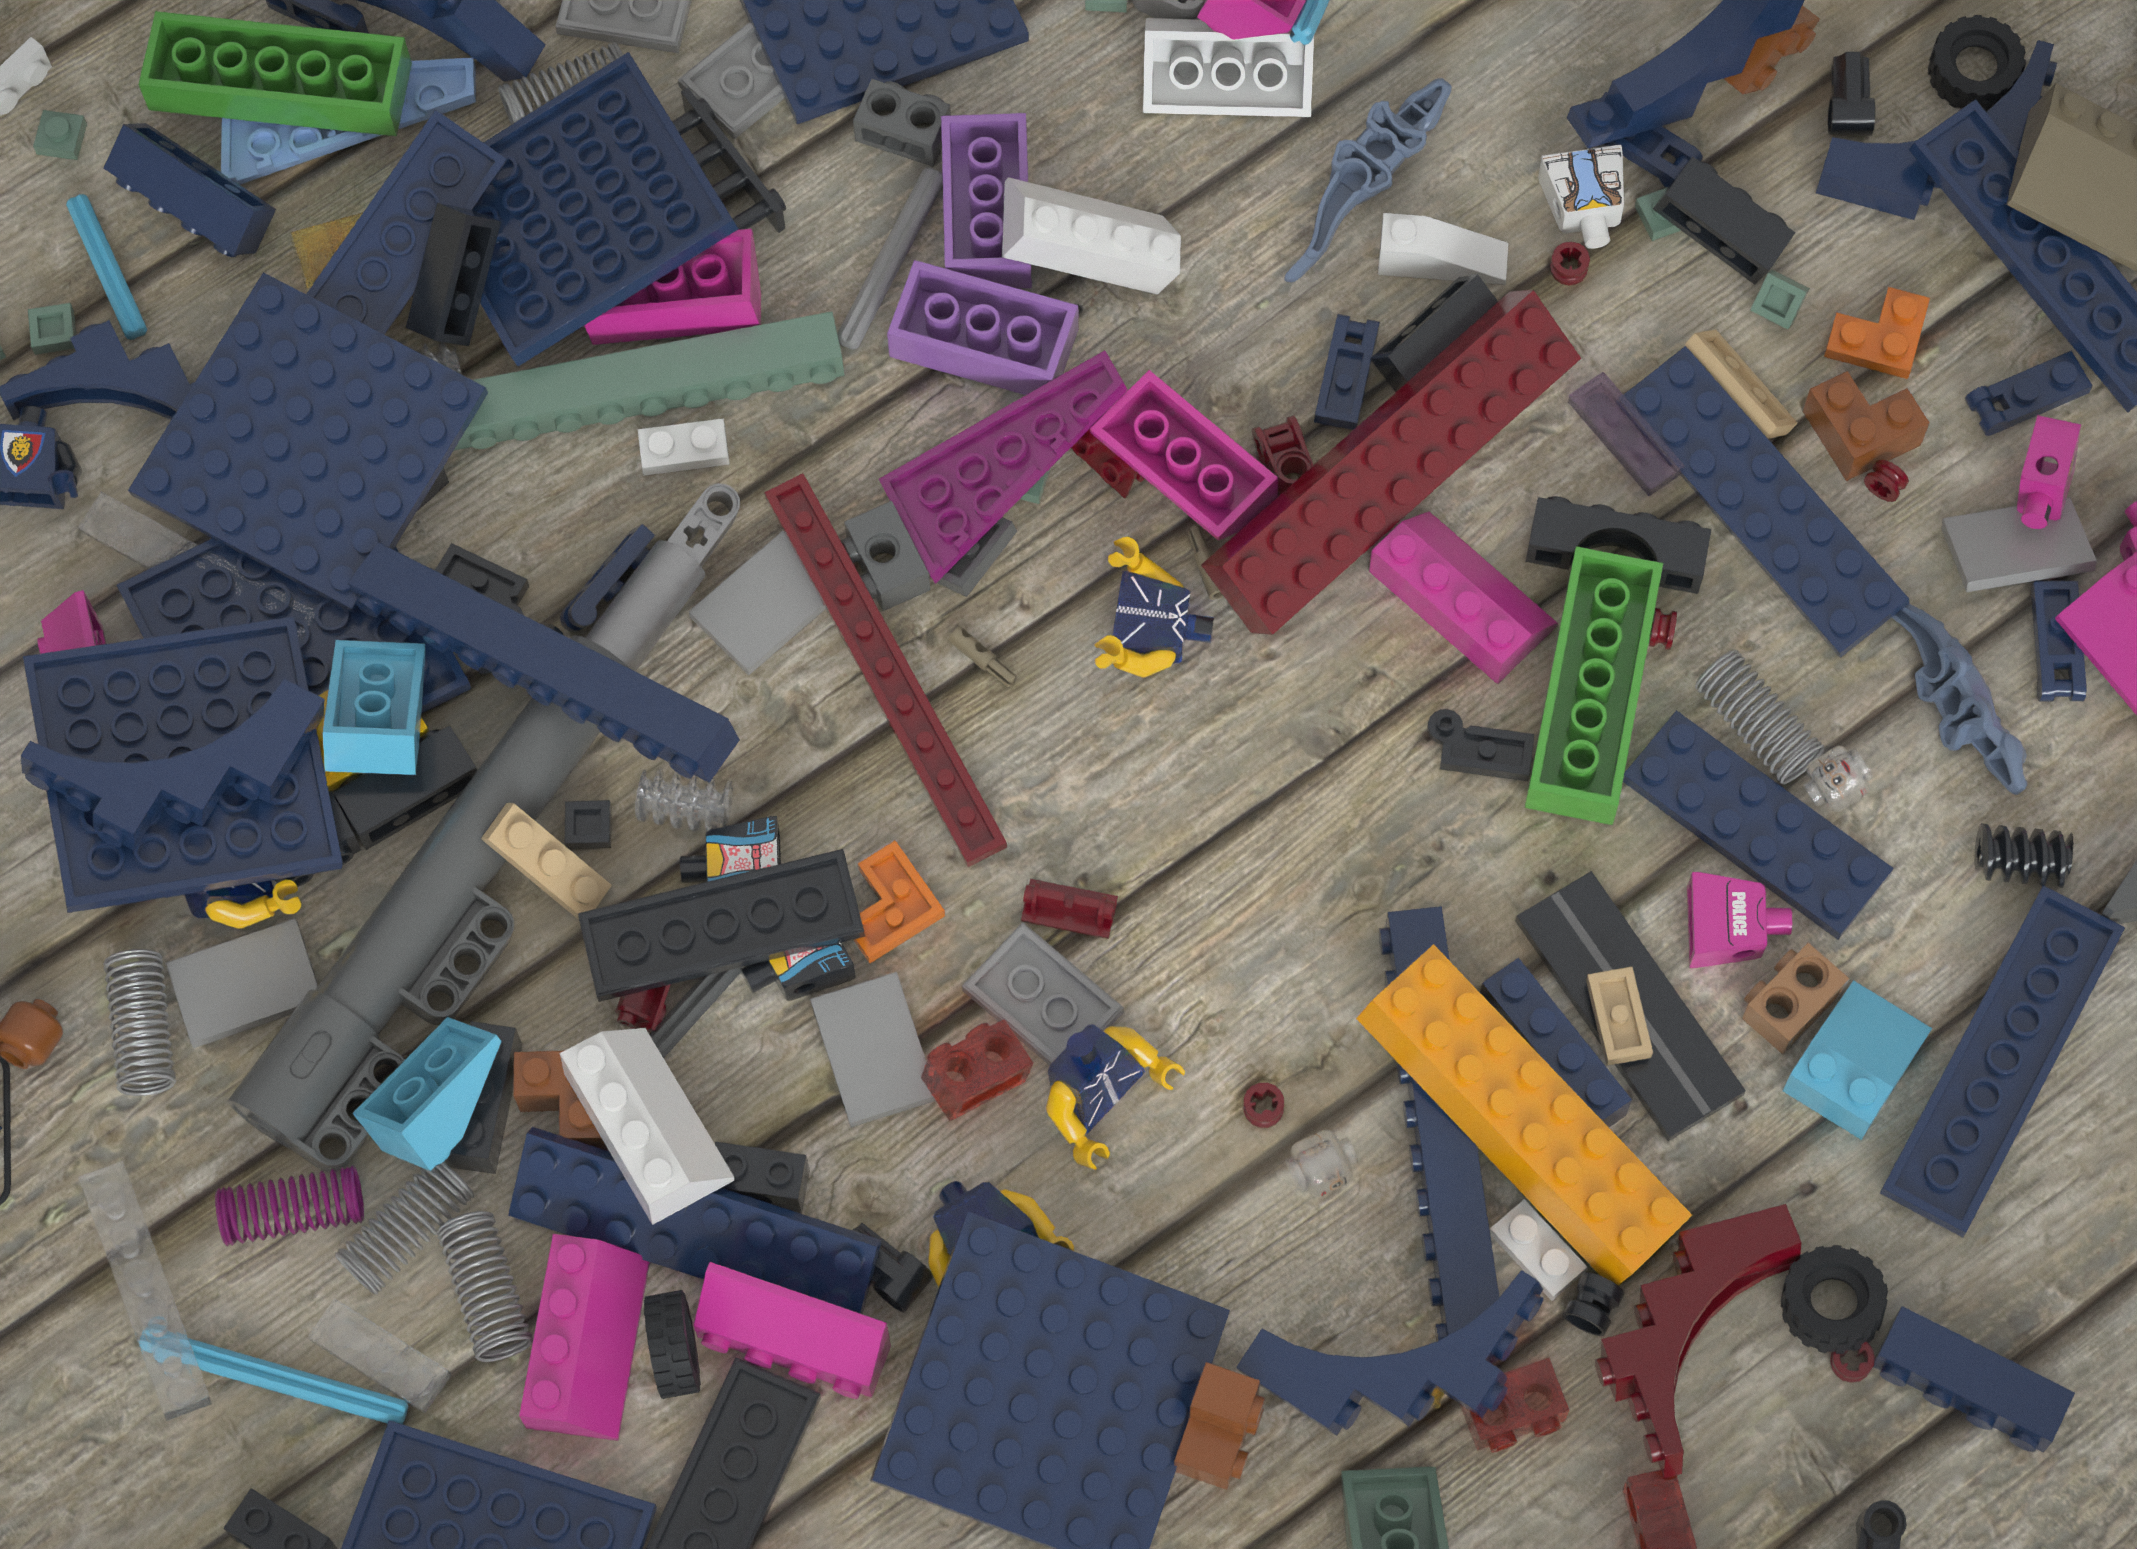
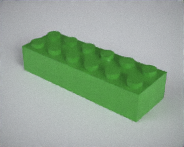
[138,11,412,136]
[1525,546,1663,825]

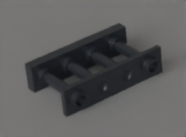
[672,88,786,233]

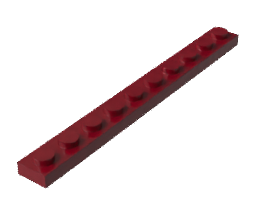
[764,473,1007,867]

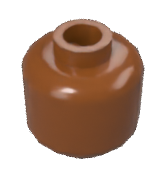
[0,999,63,1069]

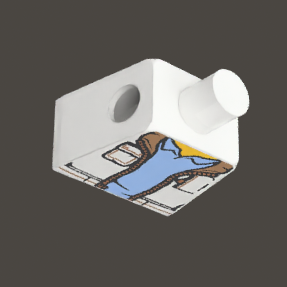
[1538,145,1624,249]

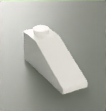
[1378,213,1508,285]

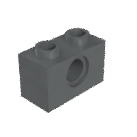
[841,501,930,611]

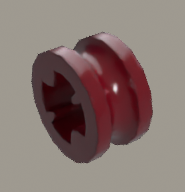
[1550,242,1590,286]
[1864,460,1909,502]
[1648,608,1677,650]
[1243,1082,1284,1128]
[1830,1342,1875,1383]

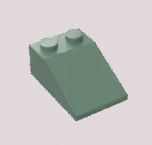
[1341,1466,1449,1549]

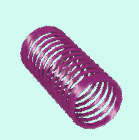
[215,1165,364,1247]

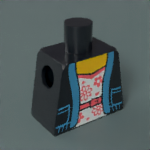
[680,816,781,883]
[740,942,856,1001]

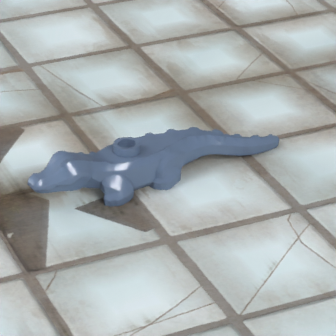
[1284,78,1452,282]
[1892,604,2027,795]

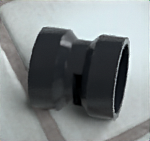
[1563,1272,1625,1337]

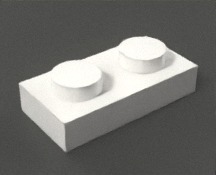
[0,37,52,117]
[638,419,730,476]
[1490,1199,1587,1301]

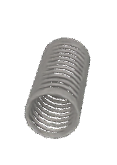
[498,41,623,125]
[1695,650,1824,784]
[103,949,176,1096]
[335,1162,474,1294]
[436,1211,533,1362]

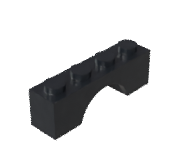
[1525,496,1712,594]

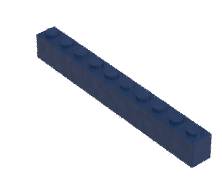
[347,542,740,783]
[1379,906,1499,1360]

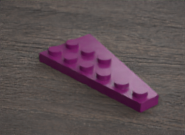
[879,350,1128,584]

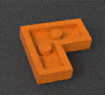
[1824,287,1930,379]
[854,840,945,964]

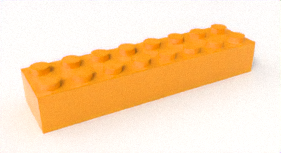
[1356,944,1692,1286]

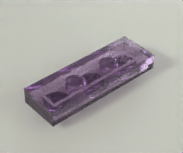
[1568,372,1685,496]

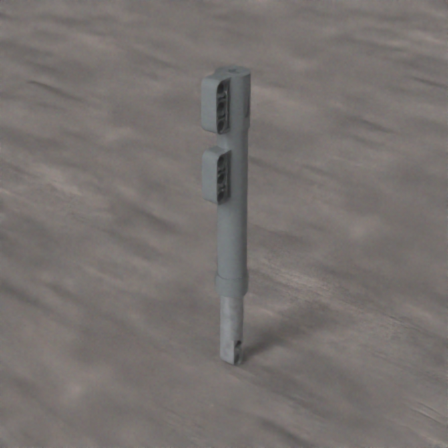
[227,483,740,1172]

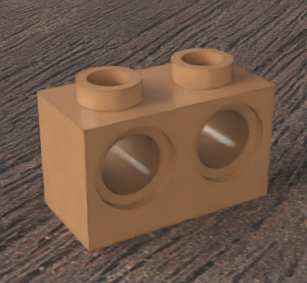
[1742,943,1850,1055]

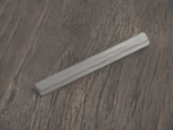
[837,167,943,350]

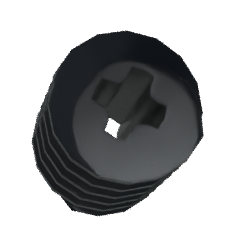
[1974,823,2074,888]

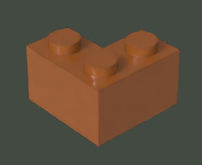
[1724,5,1820,94]
[1802,371,1930,481]
[513,1050,610,1152]
[1174,1362,1265,1490]

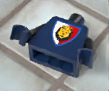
[0,406,82,509]

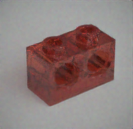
[921,1019,1034,1121]
[1459,1358,1569,1453]
[1622,1469,1697,1549]

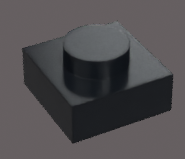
[565,800,612,850]

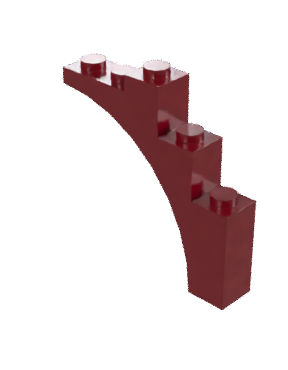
[1595,1204,1802,1478]

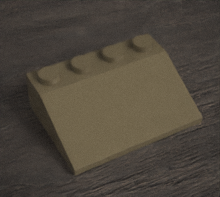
[2006,83,2137,272]

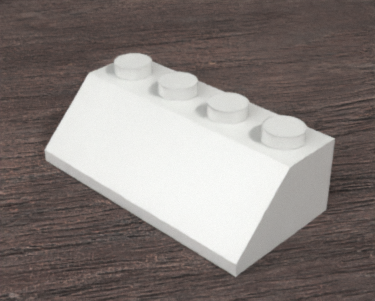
[1143,18,1314,117]
[1002,177,1181,295]
[560,1028,735,1225]

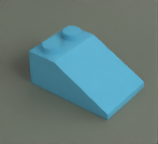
[323,640,426,775]
[1783,980,1932,1140]
[353,1017,501,1171]

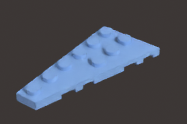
[221,57,476,185]

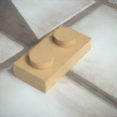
[1586,967,1653,1066]

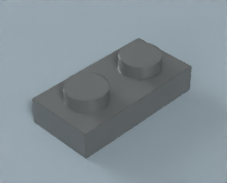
[937,517,1017,597]

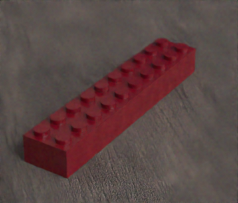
[1201,290,1581,635]

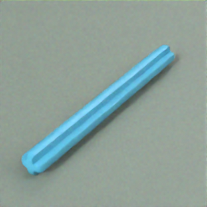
[140,1328,408,1424]

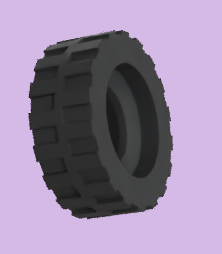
[1928,15,2026,112]
[1781,1245,1888,1354]
[644,1290,701,1399]

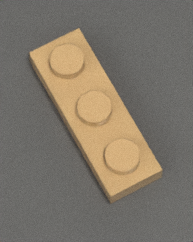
[1685,329,1797,439]
[481,803,612,920]

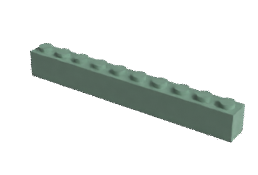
[454,311,845,451]

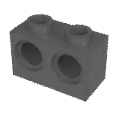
[853,79,951,167]

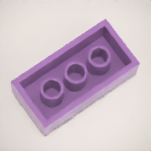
[941,113,1032,289]
[887,260,1079,395]

